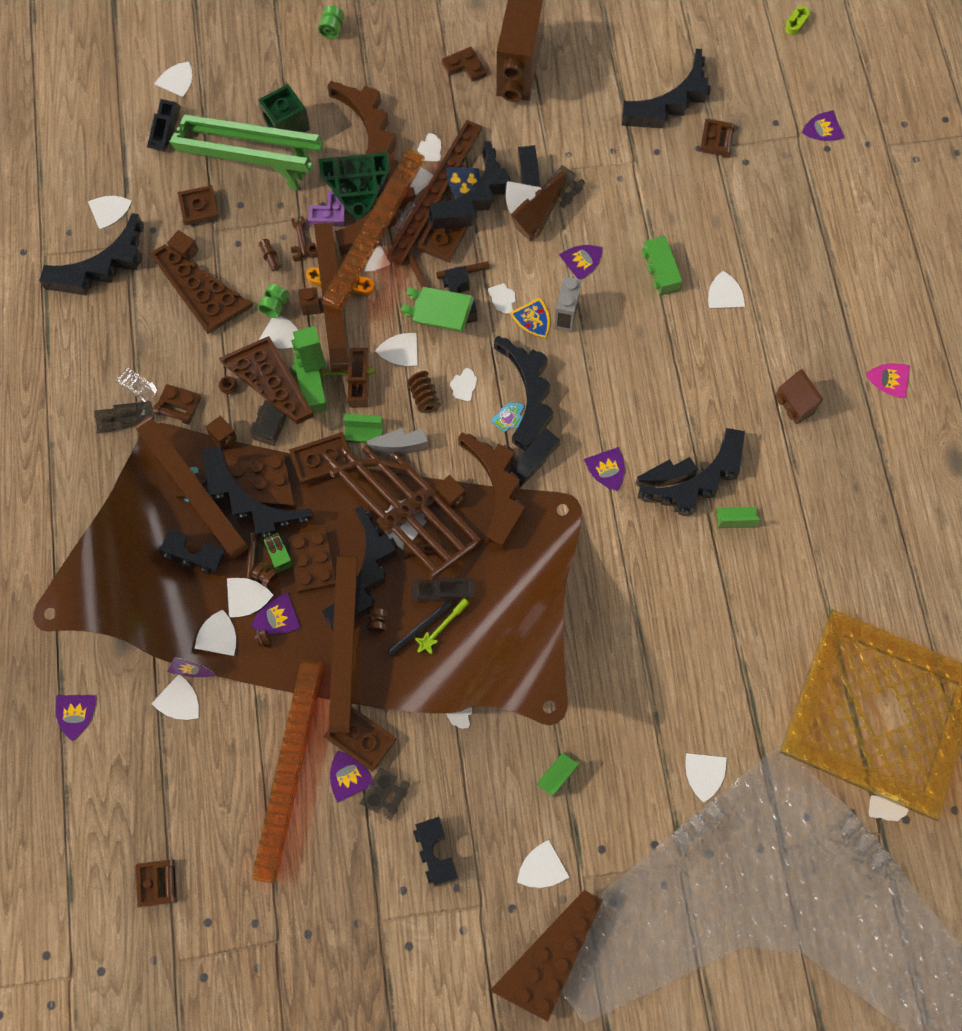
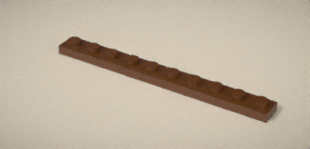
[386,120,482,266]

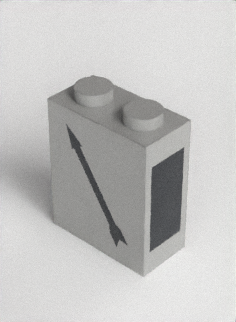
[554,276,582,333]

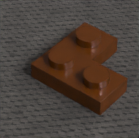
[441,46,487,82]

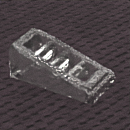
[115,368,157,403]

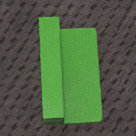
[344,414,383,443]
[716,507,760,528]
[537,752,579,798]

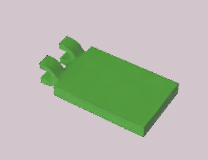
[401,287,474,332]

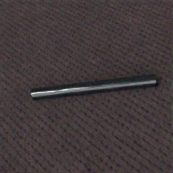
[388,600,452,656]

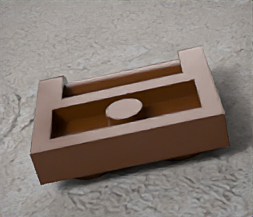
[700,119,736,158]
[153,384,202,425]
[136,860,177,908]

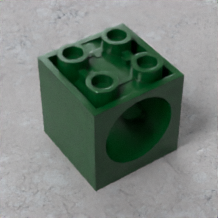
[258,84,310,133]

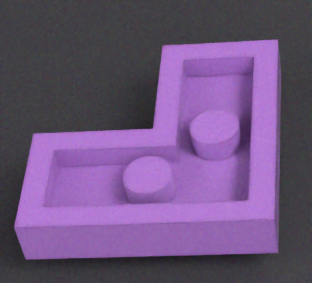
[308,191,346,226]

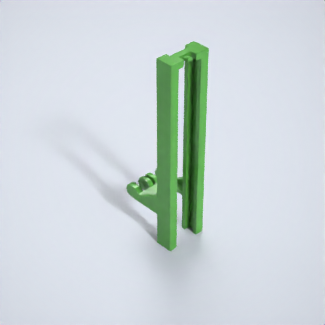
[170,114,324,190]

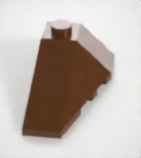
[511,171,568,242]

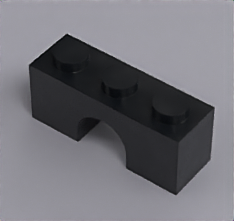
[442,266,478,324]
[160,529,224,575]
[413,817,458,887]

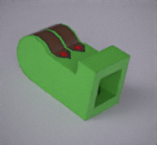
[264,533,293,572]

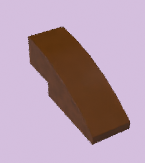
[347,348,369,408]

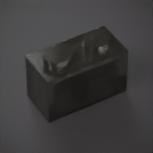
[250,400,287,447]

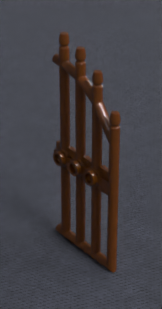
[323,445,484,581]

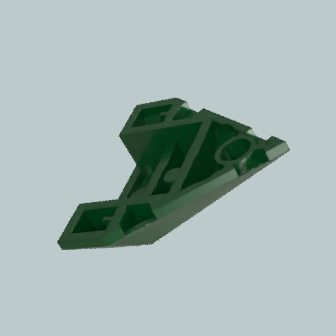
[319,152,390,221]

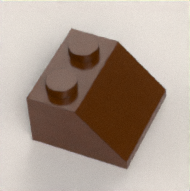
[775,369,823,424]

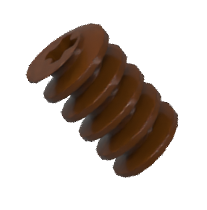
[407,371,441,413]

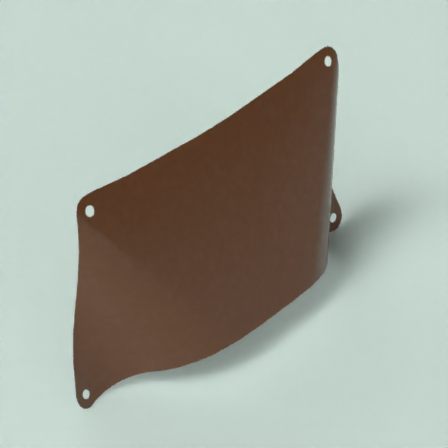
[33,423,582,725]

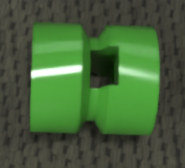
[318,5,344,39]
[257,284,290,318]

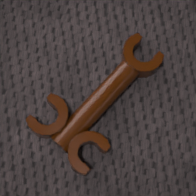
[291,216,318,262]

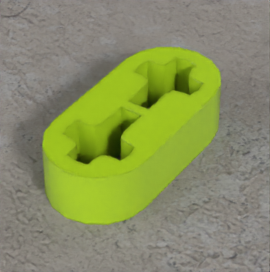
[785,6,810,35]

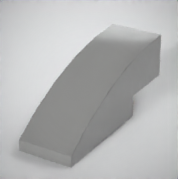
[367,428,428,454]

